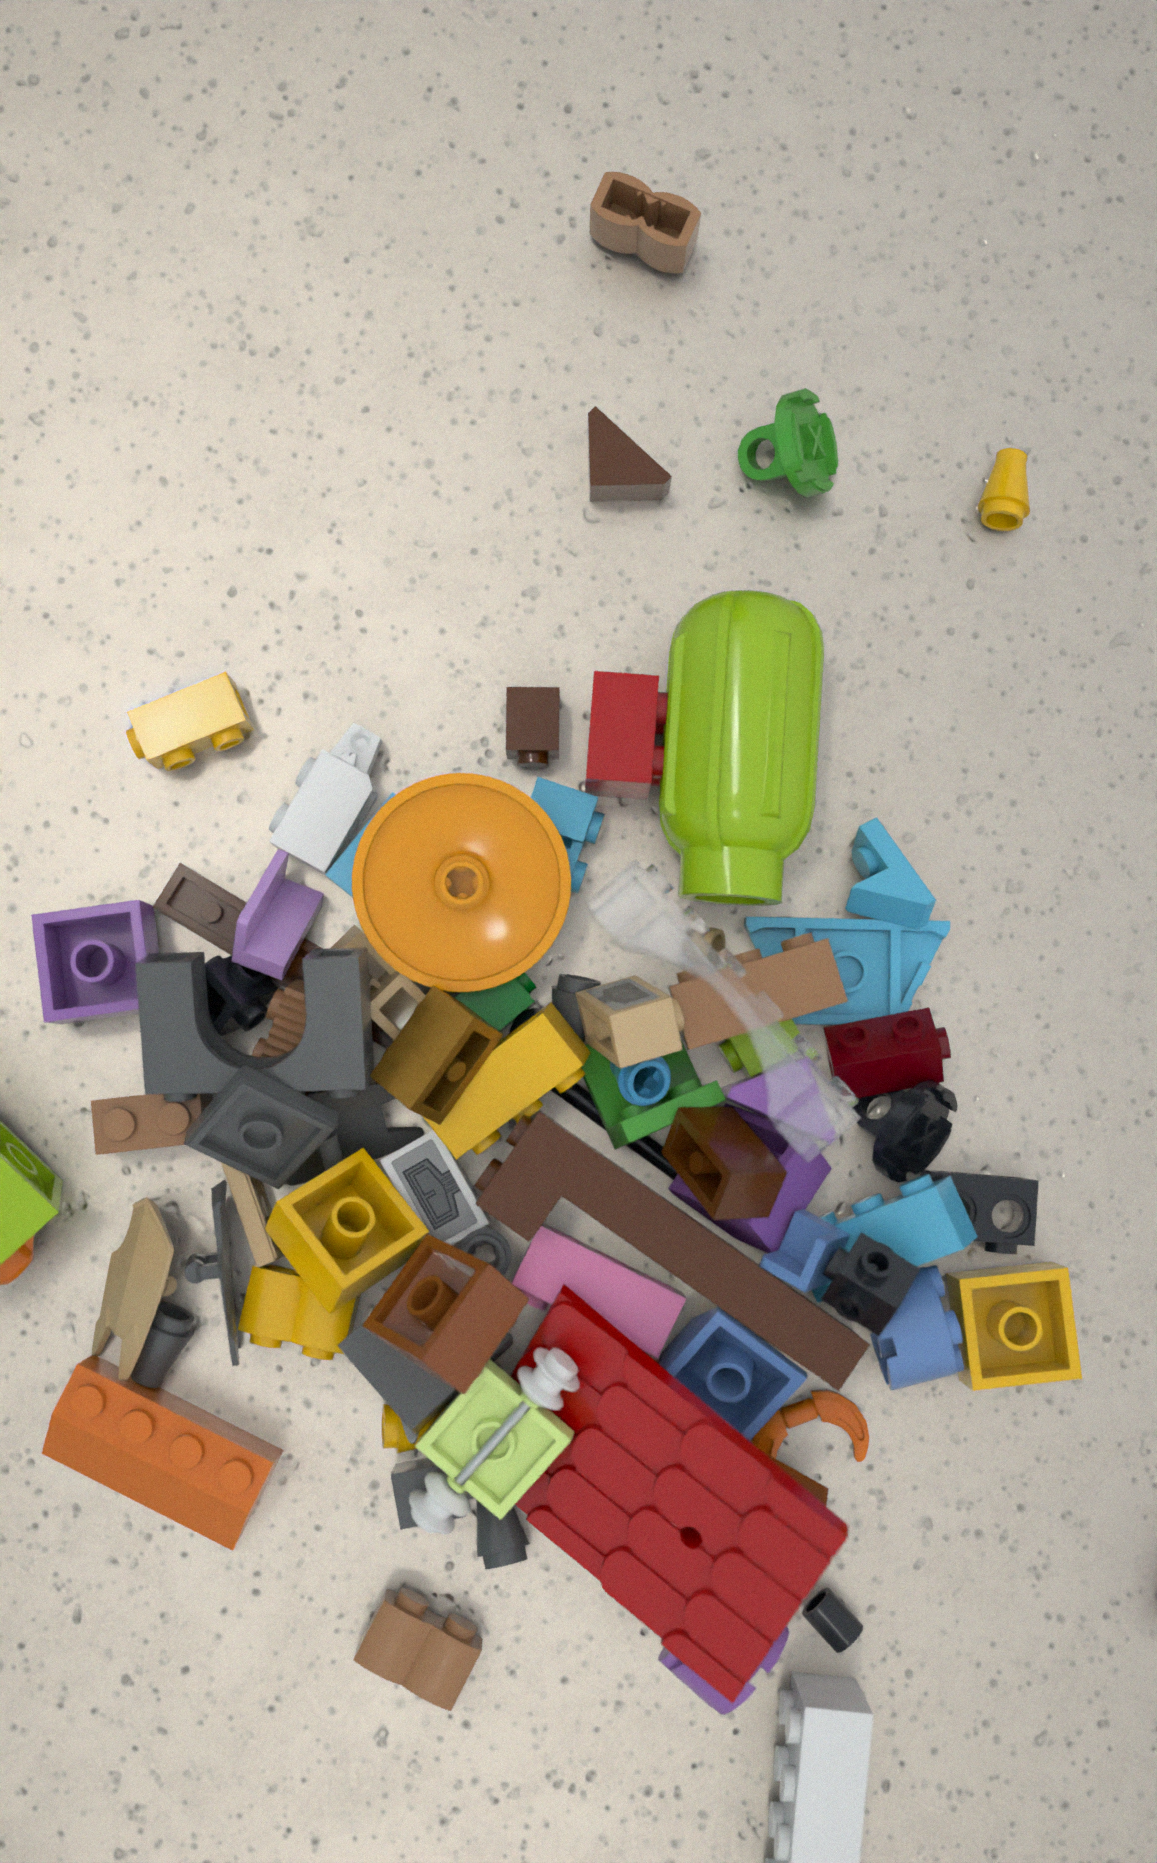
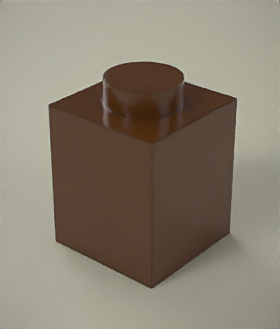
[506,687,560,768]

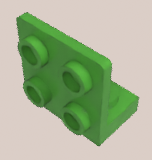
[581,1038,726,1150]

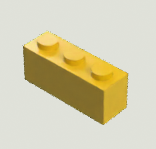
[422,1002,591,1159]

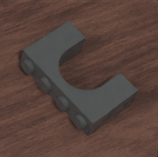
[135,948,374,1102]

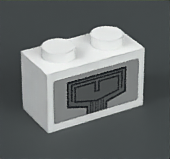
[380,1130,492,1245]

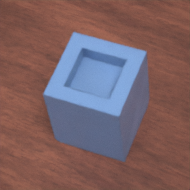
[759,1209,850,1292]

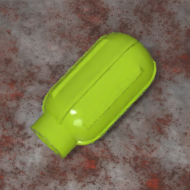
[659,590,824,906]

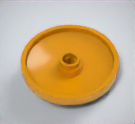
[352,773,571,992]

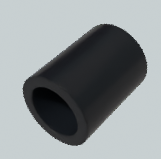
[802,1588,863,1653]

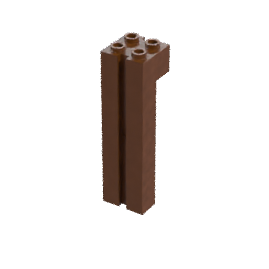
[473,1110,870,1391]

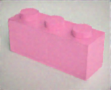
[511,1223,687,1358]

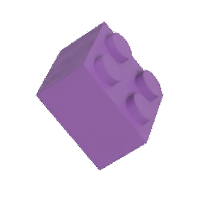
[31,900,159,1025]

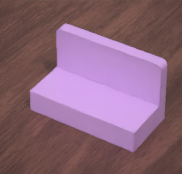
[232,849,324,980]

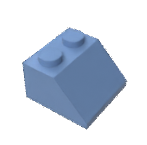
[658,1307,808,1441]

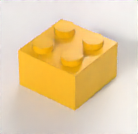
[265,1148,429,1315]
[946,1261,1082,1391]

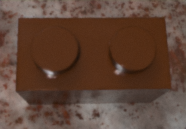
[661,1107,788,1220]

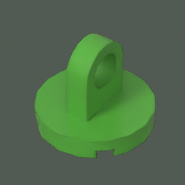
[738,388,838,498]

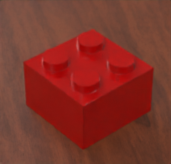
[585,671,668,800]

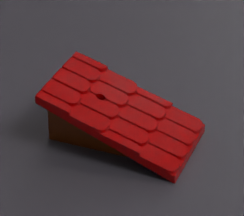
[510,1283,849,1704]

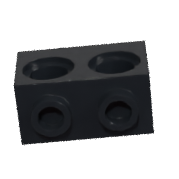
[920,1169,1039,1254]

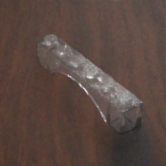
[585,859,860,1163]

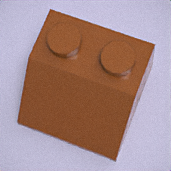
[362,1234,530,1395]

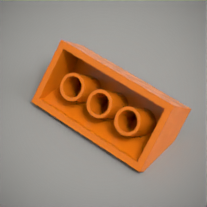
[41,1355,284,1551]

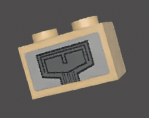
[575,975,685,1068]

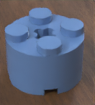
[870,1265,964,1391]

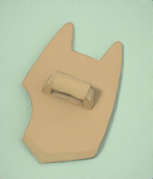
[92,1197,177,1380]

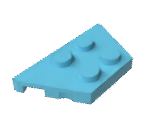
[744,917,950,1025]

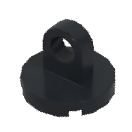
[850,1080,958,1183]

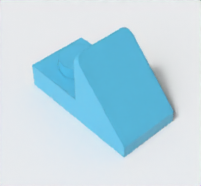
[845,817,936,929]

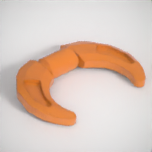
[751,1390,869,1462]

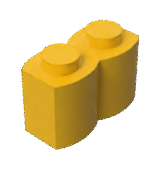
[238,1264,361,1360]

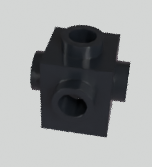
[205,956,279,1036]
[820,1232,920,1336]

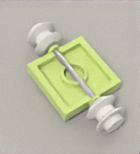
[409,1348,580,1534]

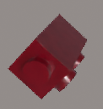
[823,1007,951,1102]

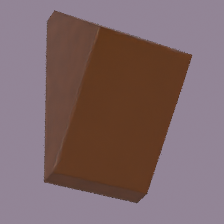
[588,406,672,502]

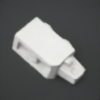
[269,723,382,875]

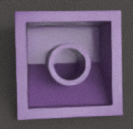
[668,1103,832,1253]

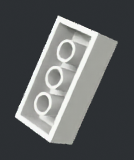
[764,1672,873,1863]

